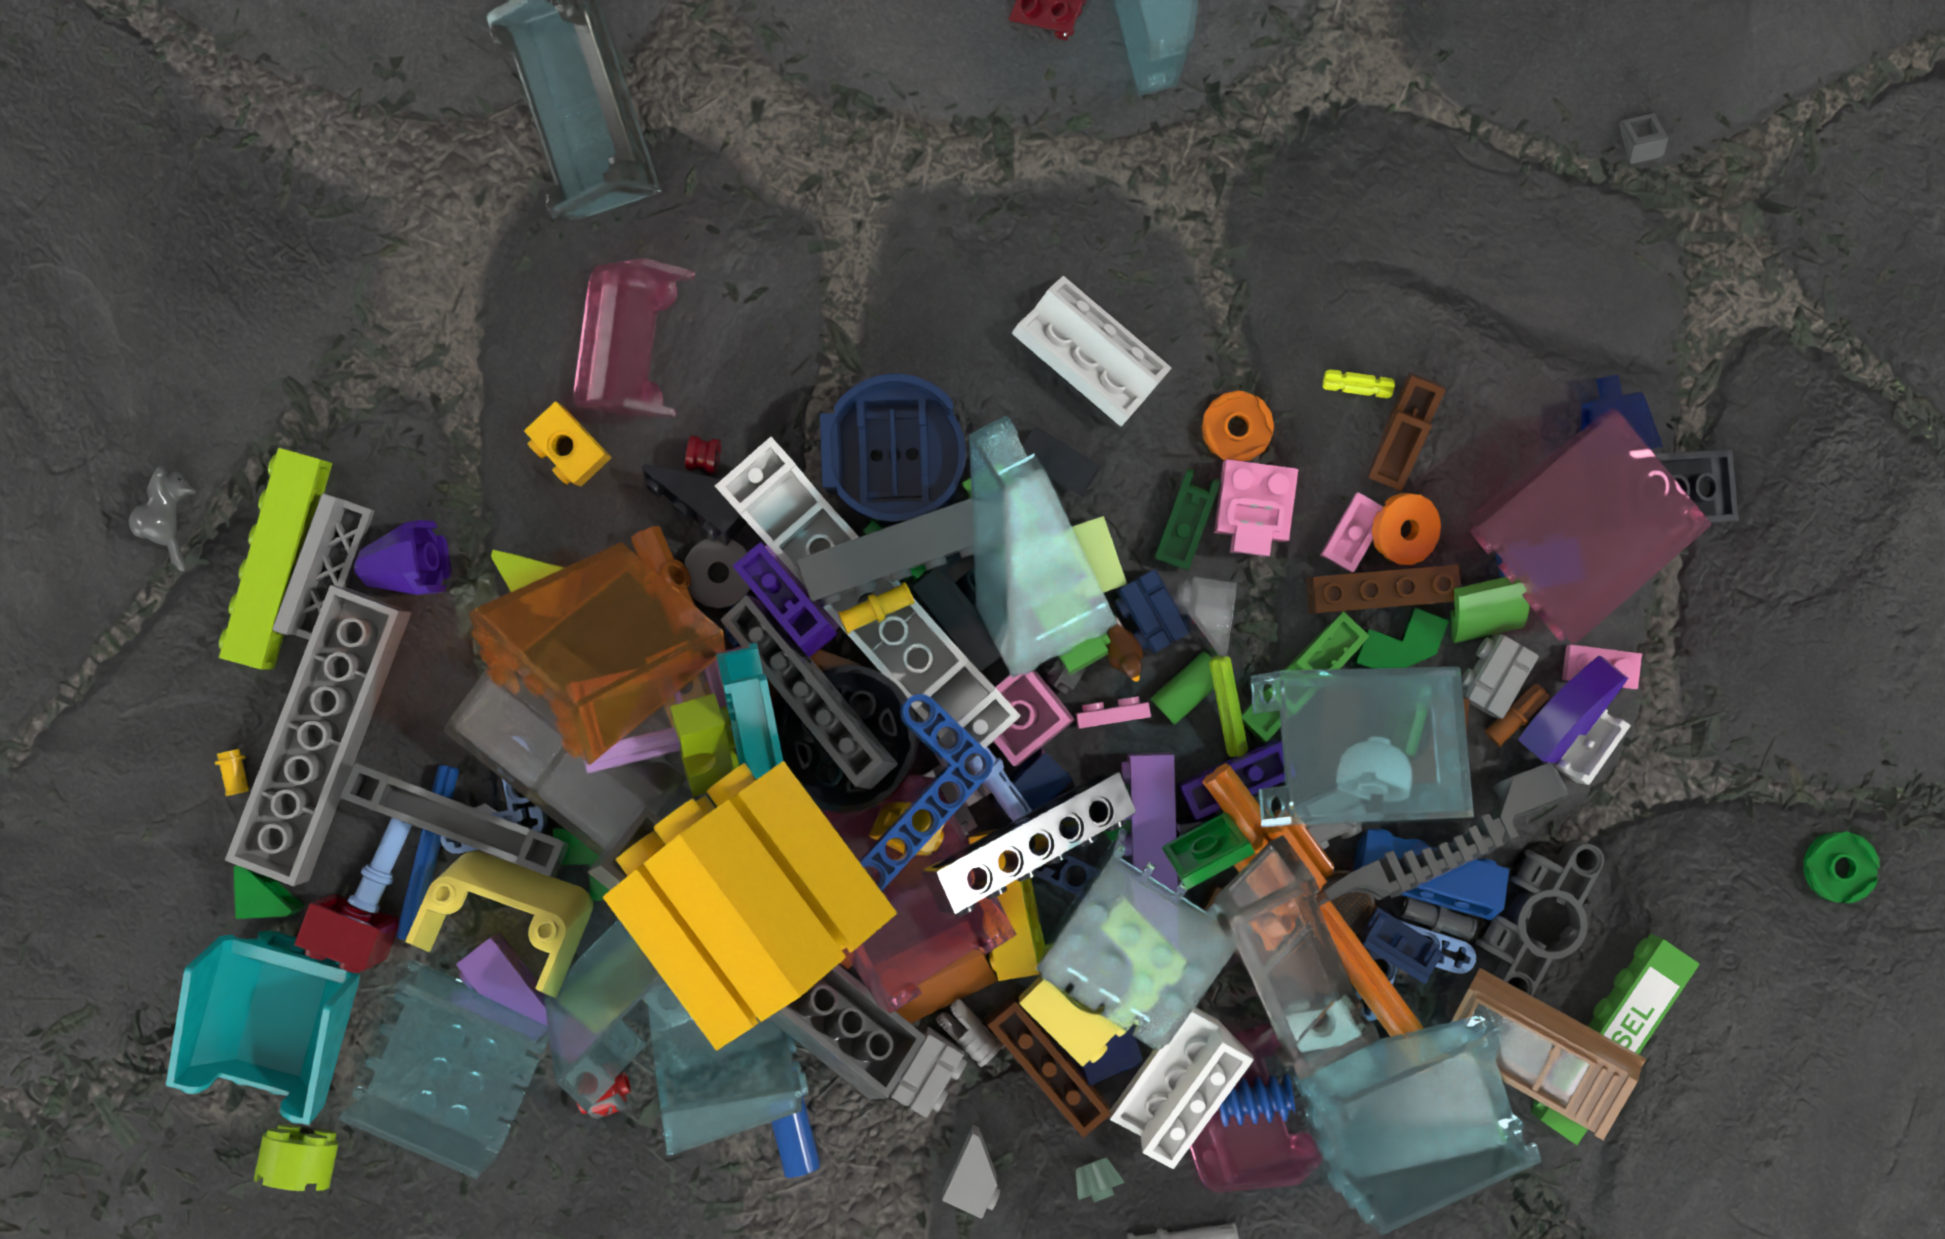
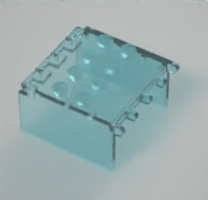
[1036,828,1250,1050]
[338,960,553,1179]

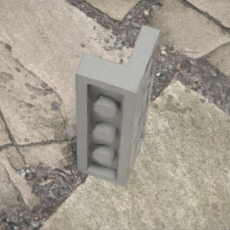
[272,493,375,640]

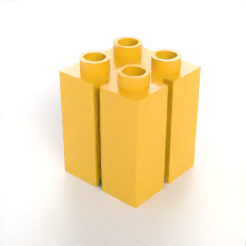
[603,761,897,1051]

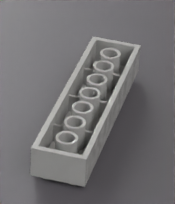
[225,585,412,886]

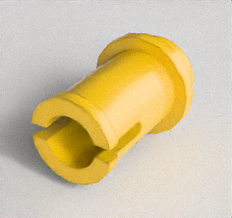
[215,749,250,796]

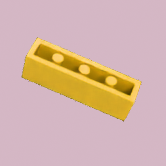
[968,829,1049,981]

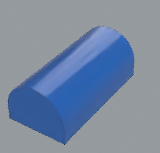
[767,1094,820,1178]

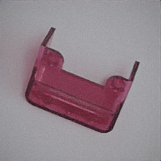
[574,258,696,418]

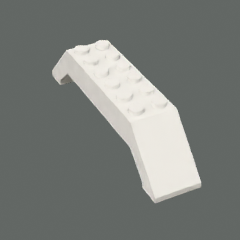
[715,437,1021,766]

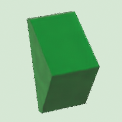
[234,865,305,919]

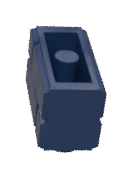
[1114,569,1191,653]

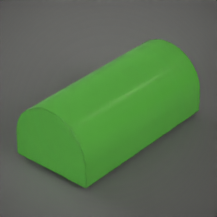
[1150,651,1214,726]

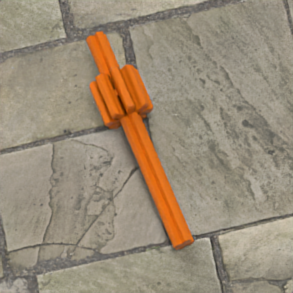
[1202,763,1442,1072]

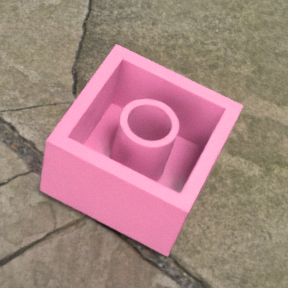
[994,663,1076,766]

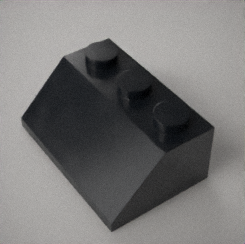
[913,544,1041,672]

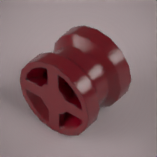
[685,435,721,475]

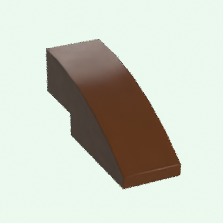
[1368,371,1446,491]

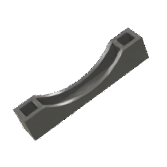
[340,763,570,878]

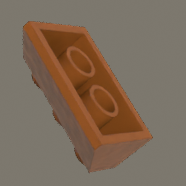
[868,915,998,1024]

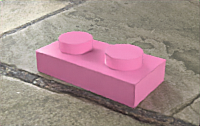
[1320,492,1383,573]
[1562,645,1642,689]
[1075,696,1151,729]

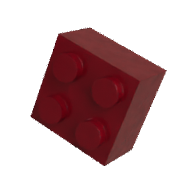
[294,894,400,973]

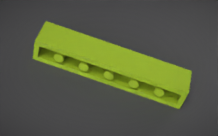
[219,448,333,669]

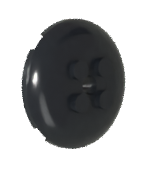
[777,665,918,813]

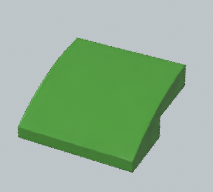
[1450,573,1531,643]

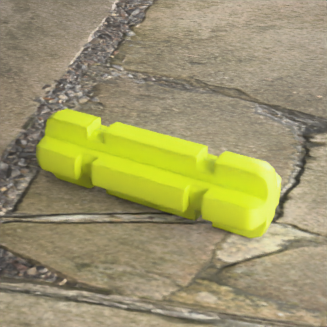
[1323,369,1395,398]

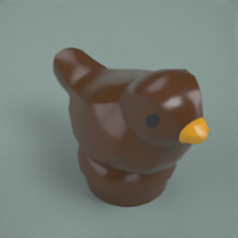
[1106,616,1143,682]

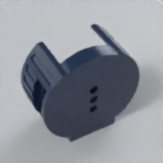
[820,374,966,526]

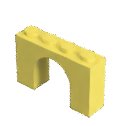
[1019,893,1188,1067]

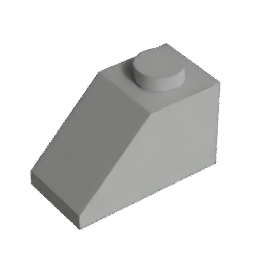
[942,1125,1001,1219]

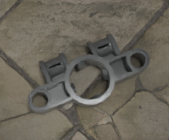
[1475,840,1604,996]

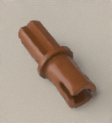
[1484,684,1550,747]

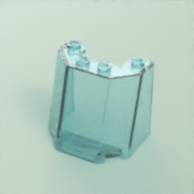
[646,984,808,1155]

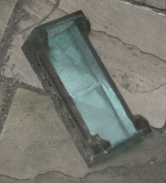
[486,0,661,222]

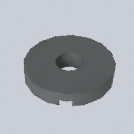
[684,539,751,609]

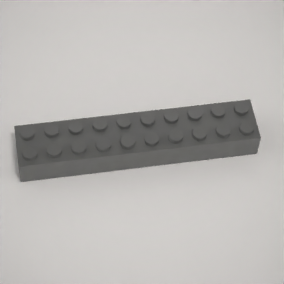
[587,806,926,1099]

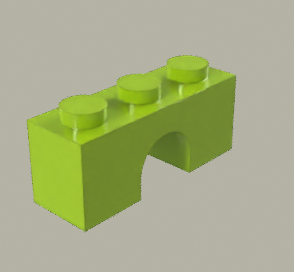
[670,693,739,797]

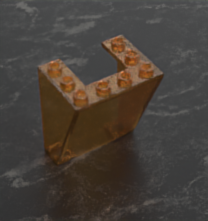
[469,542,726,765]

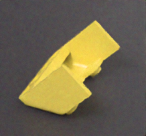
[405,850,593,998]

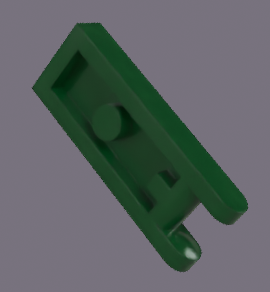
[1153,467,1221,571]

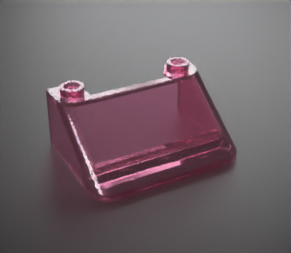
[1190,1022,1323,1193]

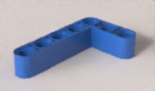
[858,694,993,891]

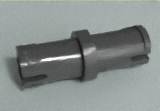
[1400,896,1477,941]

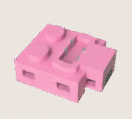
[1213,459,1298,557]

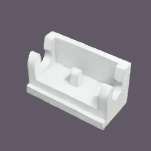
[1548,709,1631,785]

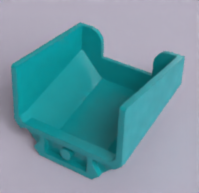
[166,930,360,1125]

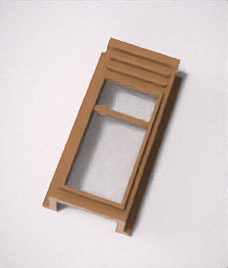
[1438,968,1646,1140]

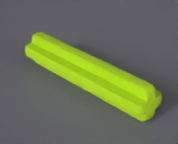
[1209,655,1248,757]

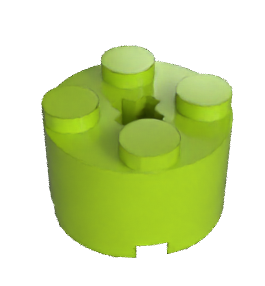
[253,1124,339,1191]

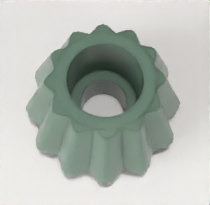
[1076,1157,1124,1202]

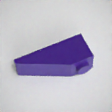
[732,542,837,657]

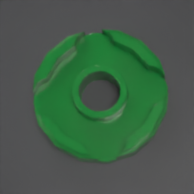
[1803,831,1880,903]

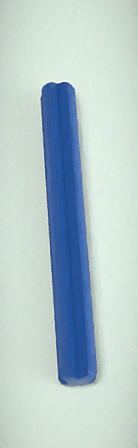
[396,765,459,940]

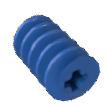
[1219,1073,1295,1127]

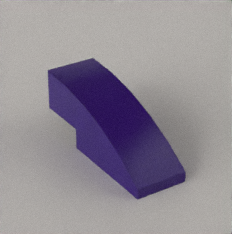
[1518,656,1629,763]

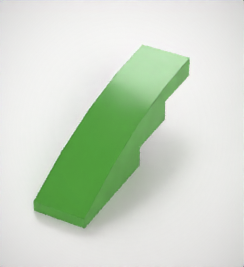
[1241,611,1370,743]

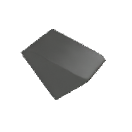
[1619,113,1669,164]

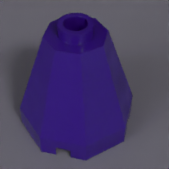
[354,520,452,595]

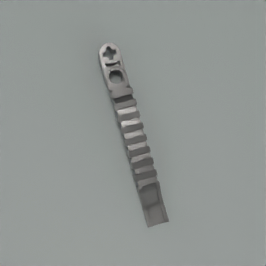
[1315,763,1570,906]

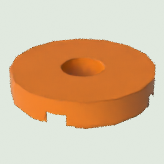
[1201,390,1274,462]
[1372,493,1441,565]

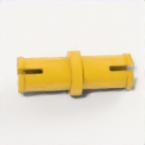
[838,582,915,634]

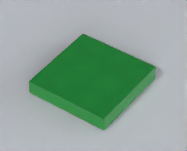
[1161,812,1255,890]

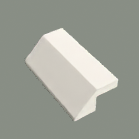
[1012,276,1172,426]
[1110,1003,1254,1169]

